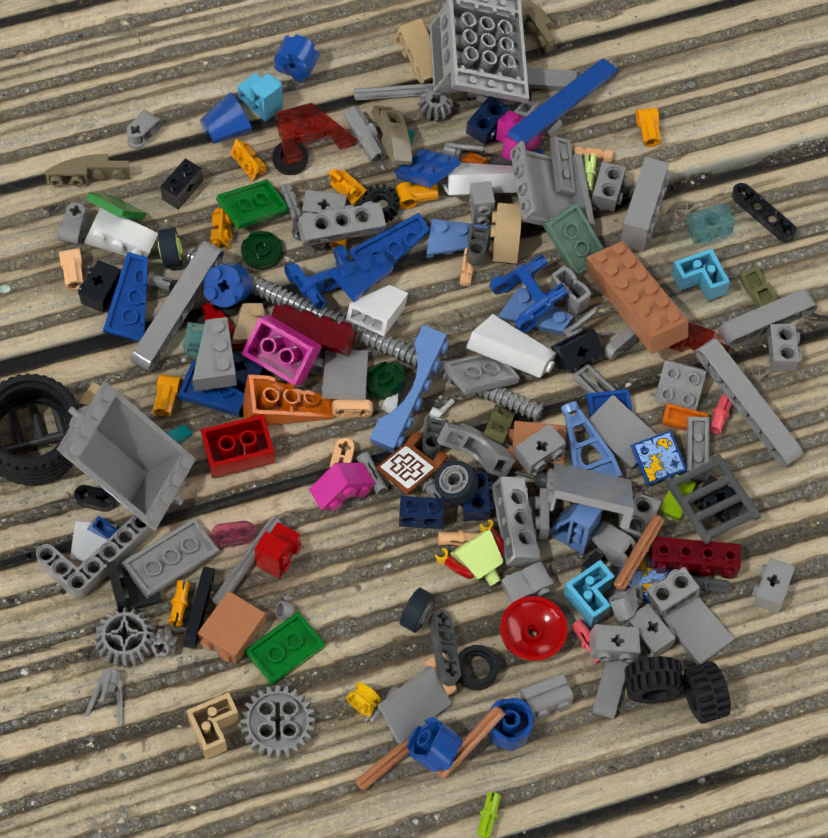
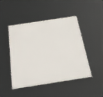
[70,521,117,561]

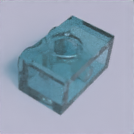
[685,203,735,245]

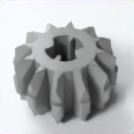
[419,88,453,122]

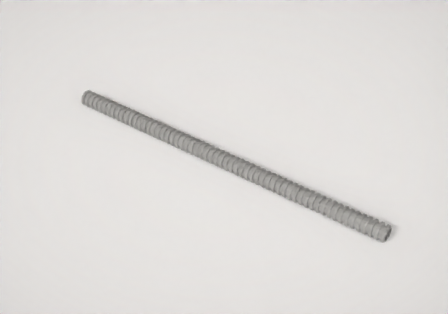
[185,248,544,422]

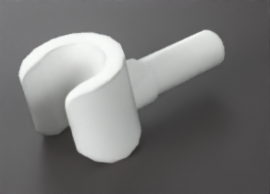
[430,399,455,420]

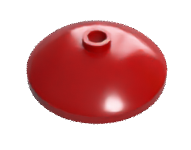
[500,596,568,661]

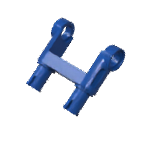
[284,245,350,310]
[489,254,569,333]

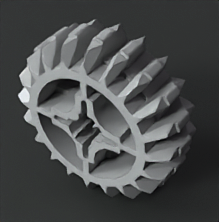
[94,607,155,668]

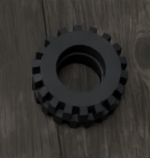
[624,656,685,704]
[683,661,731,724]

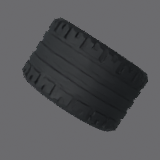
[0,373,79,486]

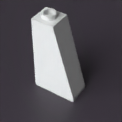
[438,163,517,195]
[466,314,556,378]

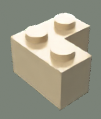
[489,203,522,263]
[186,692,239,759]

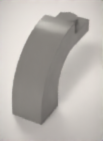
[437,422,515,477]

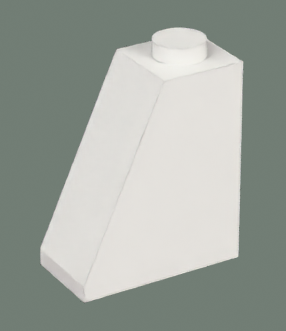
[346,285,408,336]

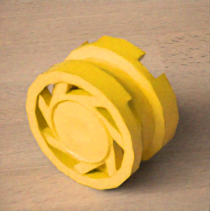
[346,682,382,717]

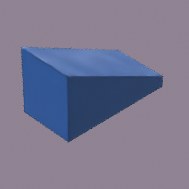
[87,516,118,540]

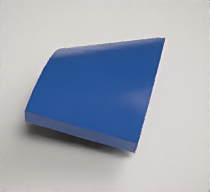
[200,92,252,144]

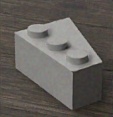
[192,317,237,392]

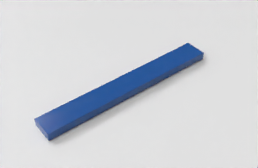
[507,58,618,145]

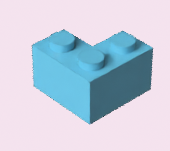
[237,73,283,122]
[671,249,730,301]
[564,560,615,627]

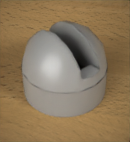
[275,601,295,619]

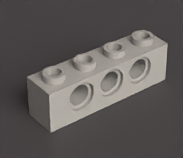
[297,201,386,247]
[492,477,540,567]

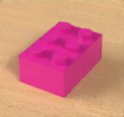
[242,315,322,386]

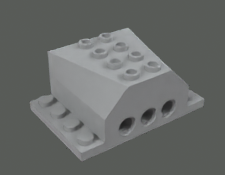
[429,0,529,103]

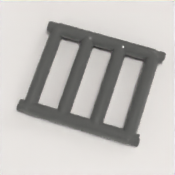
[664,454,761,545]

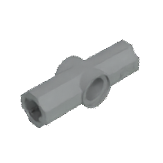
[344,106,387,163]

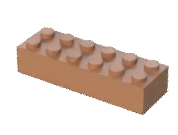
[587,241,688,354]

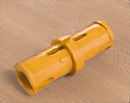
[168,580,191,627]

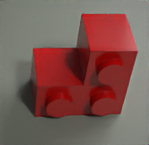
[254,522,302,578]

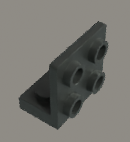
[106,561,162,613]

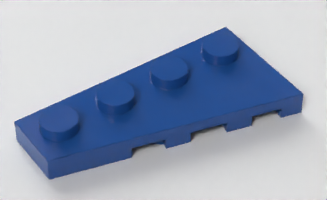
[348,213,430,265]
[103,252,148,342]

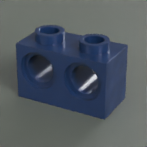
[466,96,510,145]
[462,471,494,521]
[399,496,444,529]

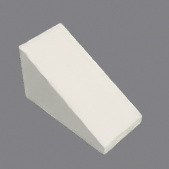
[382,393,398,413]

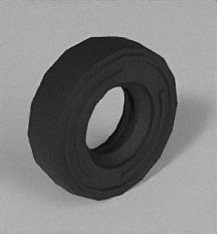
[272,140,309,175]

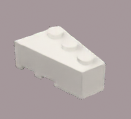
[84,208,158,257]

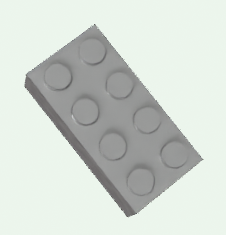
[620,157,671,251]

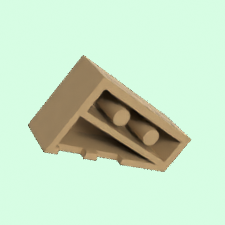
[393,18,433,84]

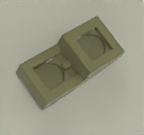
[738,266,778,308]
[483,405,515,443]

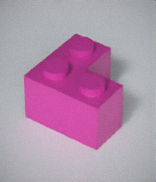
[496,110,542,161]
[309,463,376,511]

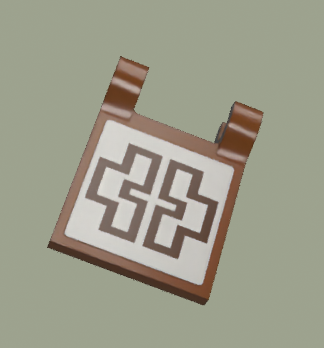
[376,431,448,495]

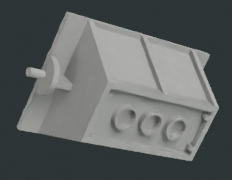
[56,381,196,530]

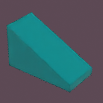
[167,425,193,445]

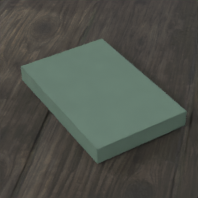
[542,202,604,277]

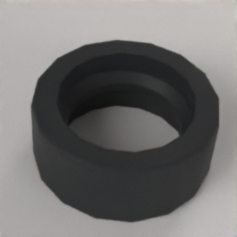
[458,645,498,691]

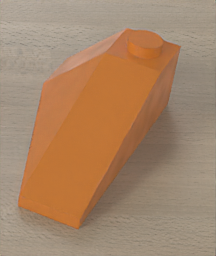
[243,374,334,426]

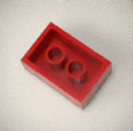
[200,414,275,478]

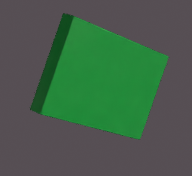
[216,179,289,229]
[86,192,147,220]
[244,612,326,686]

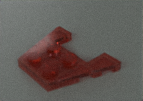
[275,103,357,165]

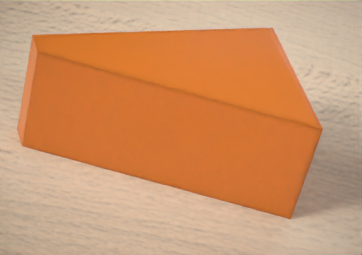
[461,152,489,164]

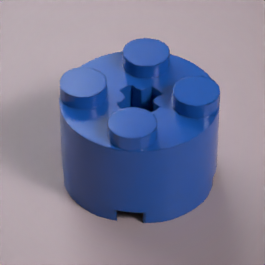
[274,35,320,82]
[204,262,252,307]
[487,697,534,751]
[407,717,463,772]

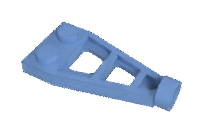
[561,401,622,477]

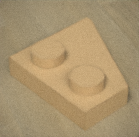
[231,303,265,344]

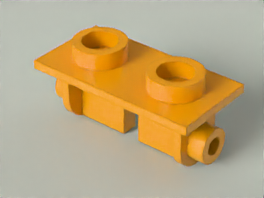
[230,139,267,181]
[329,169,367,205]
[210,207,233,249]

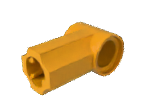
[636,107,661,148]
[395,182,439,209]
[153,374,182,418]

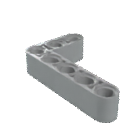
[36,515,153,599]

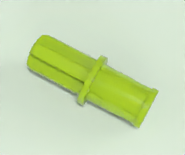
[477,792,501,838]

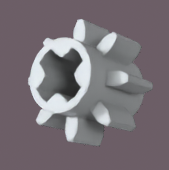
[148,628,177,658]

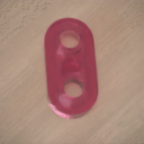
[211,521,256,547]

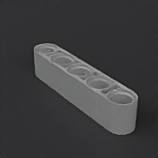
[718,289,818,348]

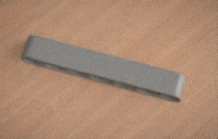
[131,241,224,371]
[695,338,803,467]

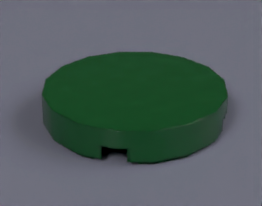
[241,231,282,270]
[366,361,407,398]

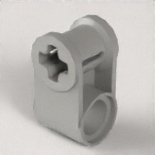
[127,109,163,149]
[58,203,87,245]
[608,584,643,621]

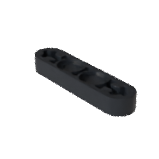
[731,183,796,242]
[183,566,215,649]

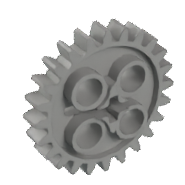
[241,685,315,759]

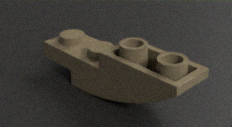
[521,0,555,54]
[372,105,412,165]
[45,154,130,187]

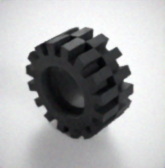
[362,184,399,223]

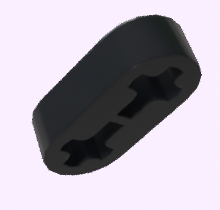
[74,485,116,512]

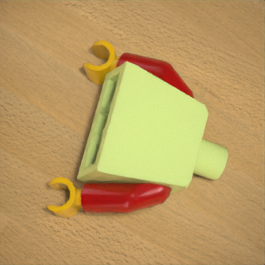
[435,519,504,586]

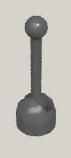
[509,468,547,489]

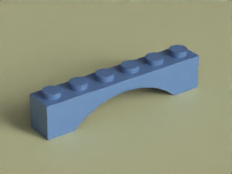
[370,325,449,453]

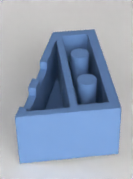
[548,503,603,555]

